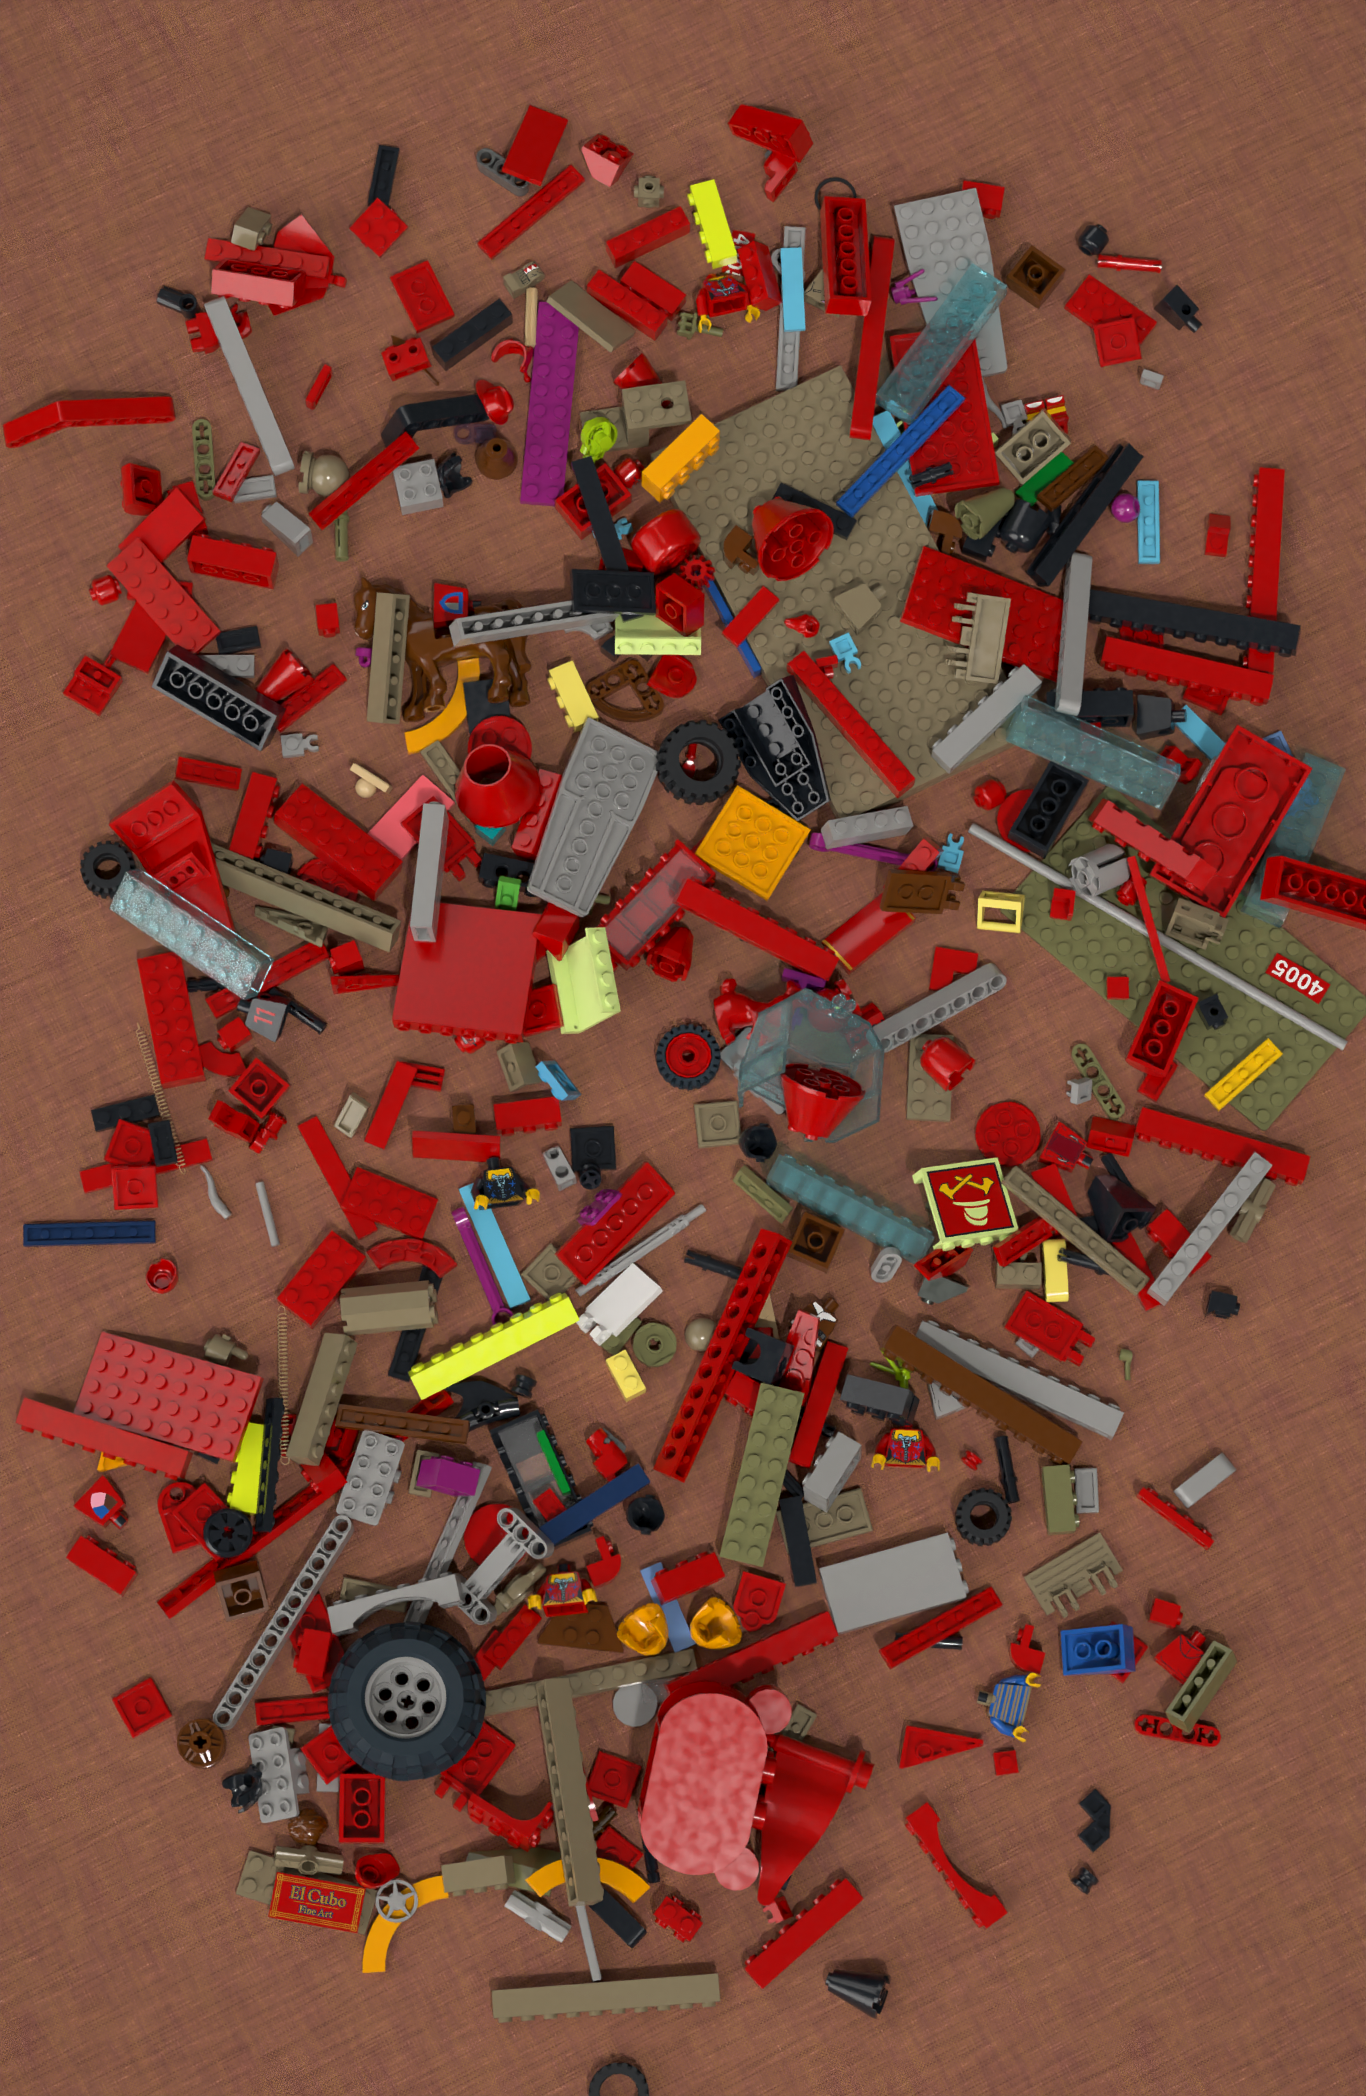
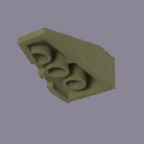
[466,1847,561,1897]

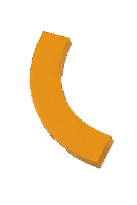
[404,658,480,755]
[525,1858,650,1903]
[362,1876,449,1973]

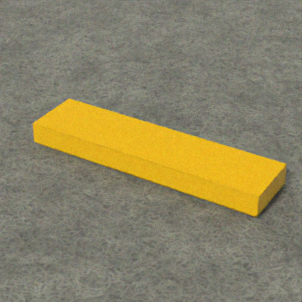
[1204,1038,1283,1112]

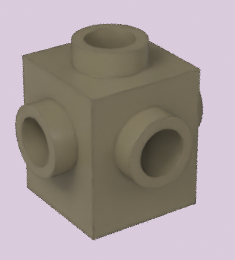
[634,176,664,208]

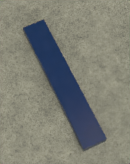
[23,1221,156,1247]
[526,1463,651,1554]

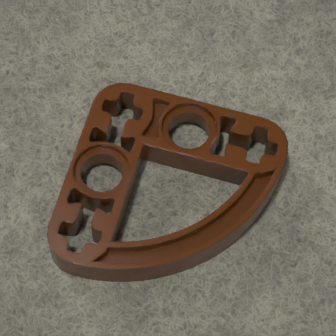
[586,660,664,722]

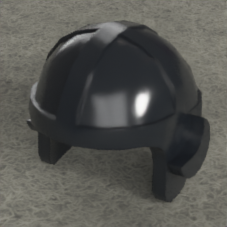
[738,1123,777,1163]
[625,1495,665,1535]

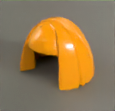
[690,1597,742,1649]
[617,1603,669,1655]

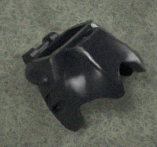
[437,453,473,498]
[222,1764,263,1814]

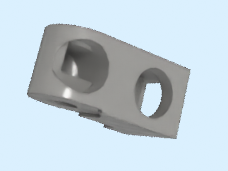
[542,1145,577,1191]

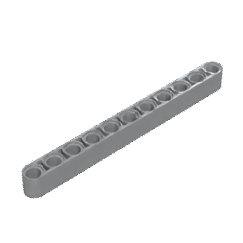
[213,1515,354,1730]

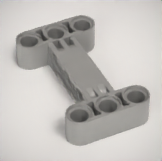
[453,1508,554,1625]

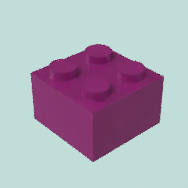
[416,1456,480,1497]

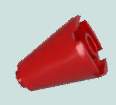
[613,353,671,409]
[255,648,315,702]

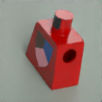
[73,1475,129,1530]

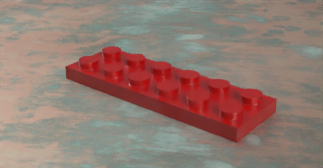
[106,538,221,655]
[555,1162,676,1286]

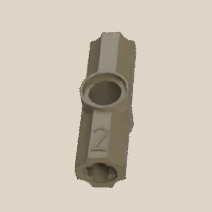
[1229,1178,1276,1243]
[273,1845,344,1876]

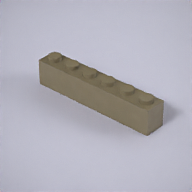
[367,592,410,724]
[286,1333,358,1466]

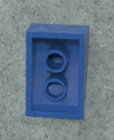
[1061,1624,1136,1676]

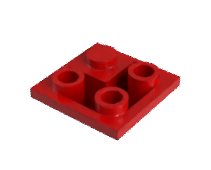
[581,134,634,187]

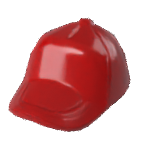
[354,1853,400,1889]

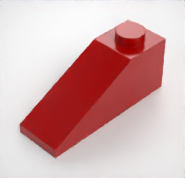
[914,1246,974,1281]

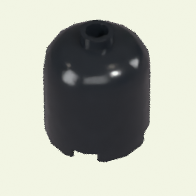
[999,499,1051,554]

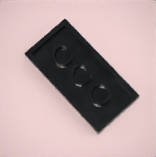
[570,569,656,615]

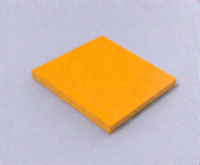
[695,785,811,901]

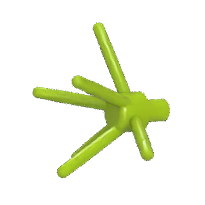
[870,1351,911,1389]

